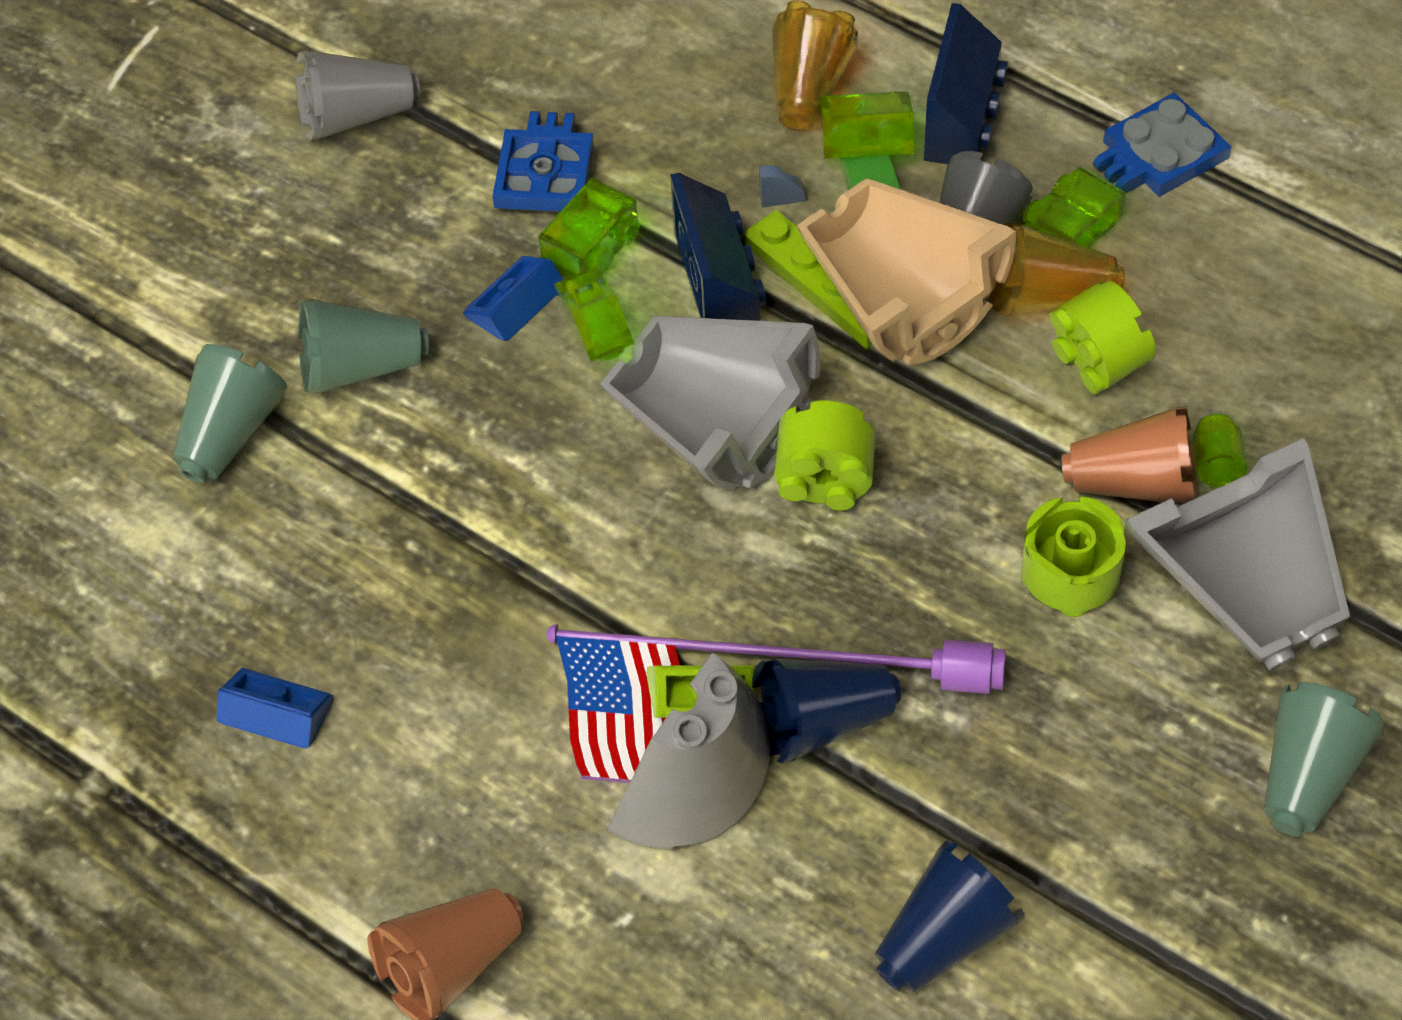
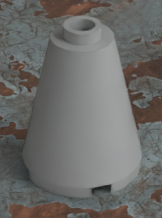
[296,51,420,140]

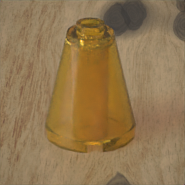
[991,223,1125,316]

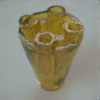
[772,0,859,131]

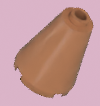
[1062,406,1197,505]
[367,888,523,1020]

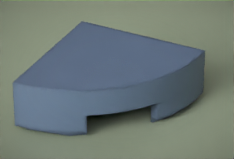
[759,165,806,208]

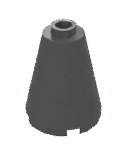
[939,151,1033,228]

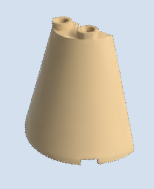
[797,178,1016,365]

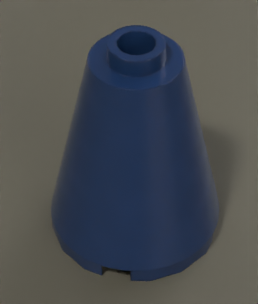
[752,659,901,763]
[875,840,1025,992]

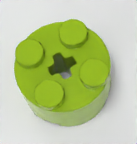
[1049,280,1156,395]
[774,400,876,511]
[1021,496,1126,617]

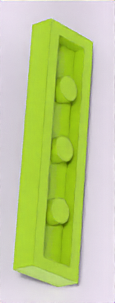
[743,209,873,349]

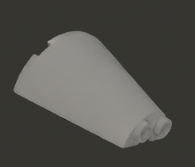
[599,316,820,491]
[1126,438,1350,671]
[607,652,770,849]

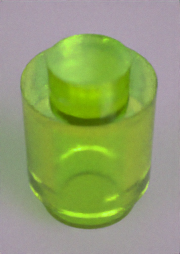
[1192,414,1247,488]

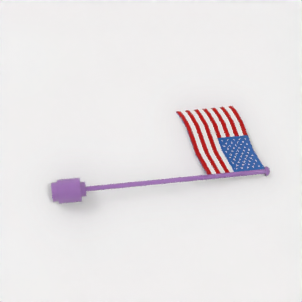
[547,624,1006,783]

